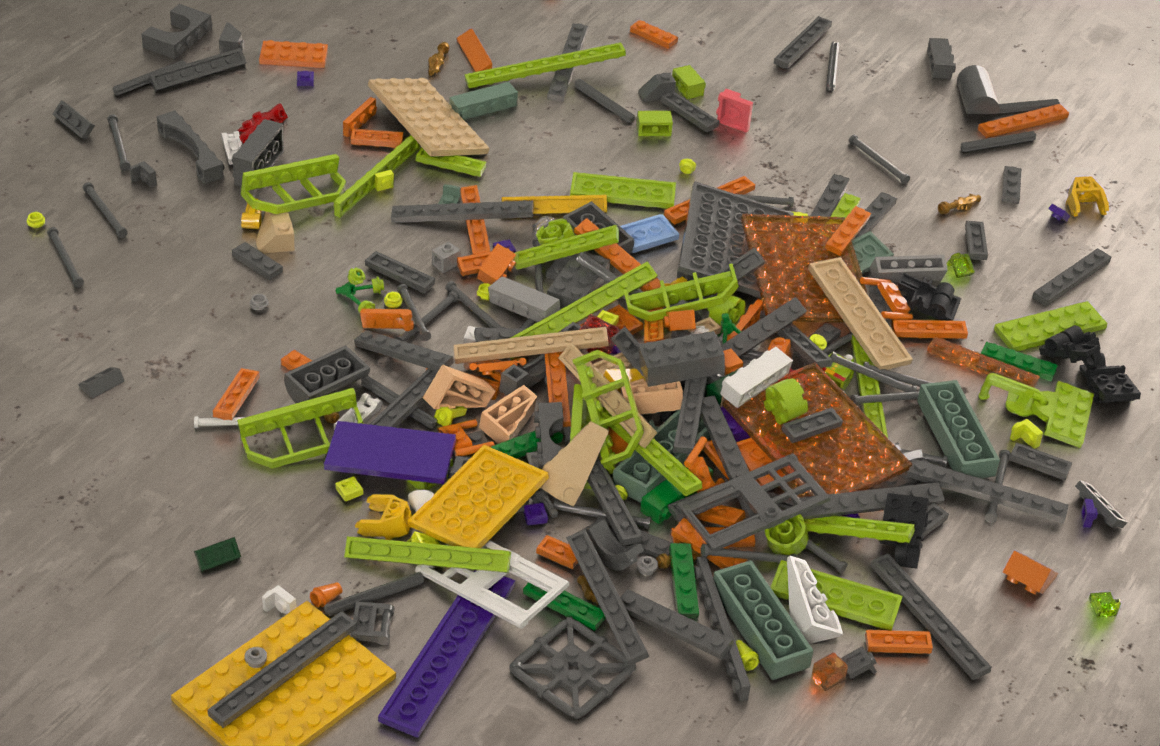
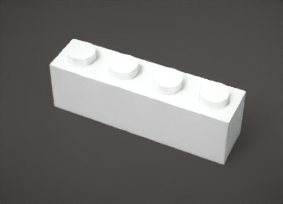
[720,347,793,408]

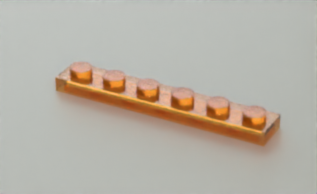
[927,336,1040,388]

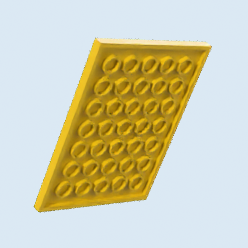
[171,601,396,746]

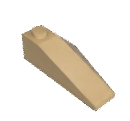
[256,204,295,254]
[540,421,609,507]

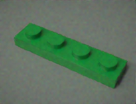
[980,341,1058,382]
[491,431,563,459]
[669,543,699,619]
[523,582,606,631]

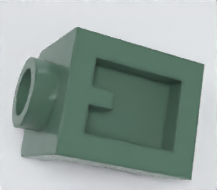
[438,184,461,204]

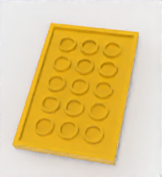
[408,445,549,548]

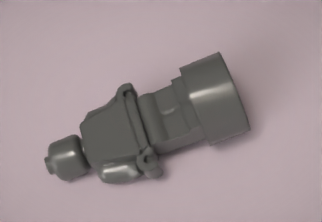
[530,488,558,518]

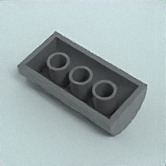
[957,65,1000,114]
[563,201,634,257]
[284,345,370,403]

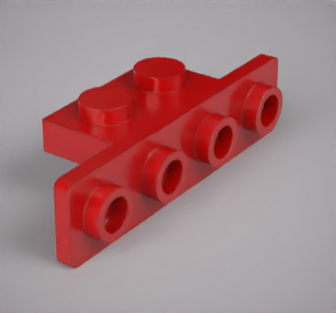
[237,103,288,144]

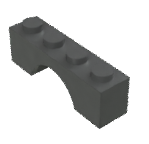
[534,402,564,470]

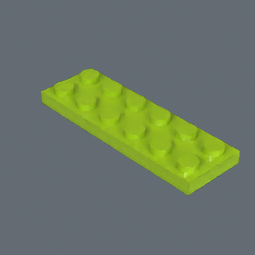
[570,172,676,209]
[994,301,1108,352]
[770,560,903,631]

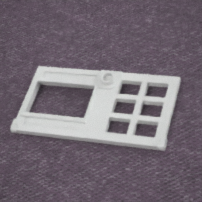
[415,541,569,629]

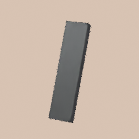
[611,327,645,378]

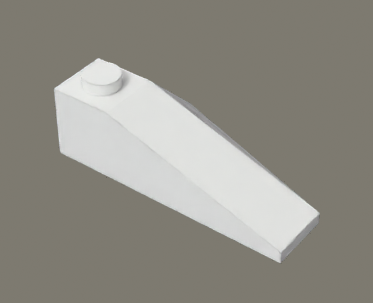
[787,556,843,644]

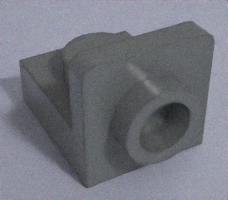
[129,161,157,188]
[546,256,572,280]
[840,646,877,679]

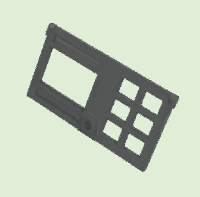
[676,453,830,552]

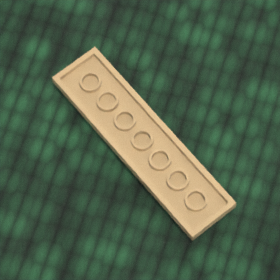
[808,257,913,370]

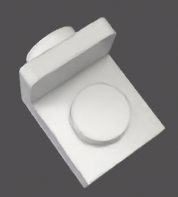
[262,585,296,615]

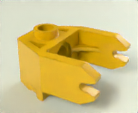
[1066,176,1109,217]
[355,494,412,540]

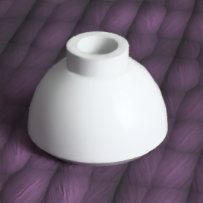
[408,490,434,513]

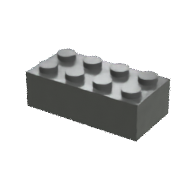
[232,119,284,187]
[547,252,610,309]
[638,331,725,387]

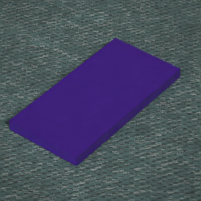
[324,421,456,484]

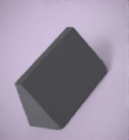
[78,367,124,398]

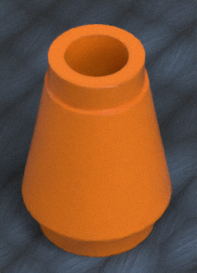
[310,582,343,607]

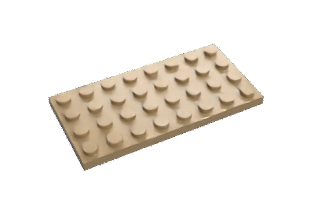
[368,78,490,156]

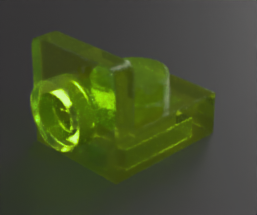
[946,253,975,278]
[1089,592,1121,618]

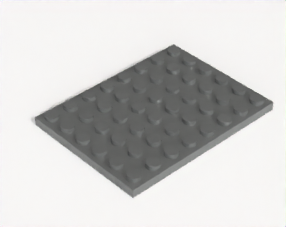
[677,181,794,304]

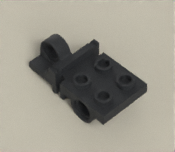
[897,272,962,321]
[1039,325,1101,368]
[1079,353,1141,403]
[879,493,929,569]

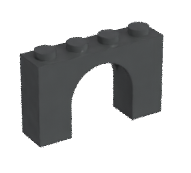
[141,4,213,59]

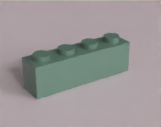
[449,82,518,120]

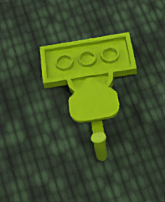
[978,373,1094,448]

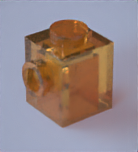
[811,652,848,691]

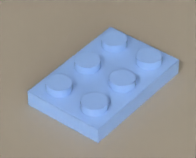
[620,214,679,253]

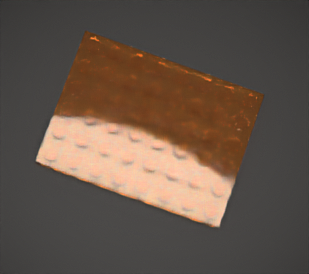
[741,214,868,323]
[722,362,912,497]

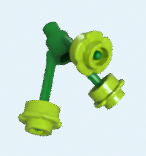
[335,267,384,313]

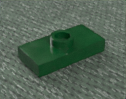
[194,537,242,571]

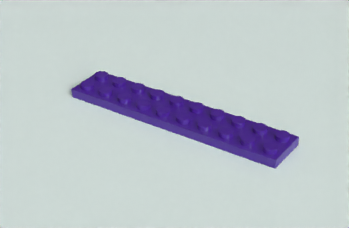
[378,570,516,738]

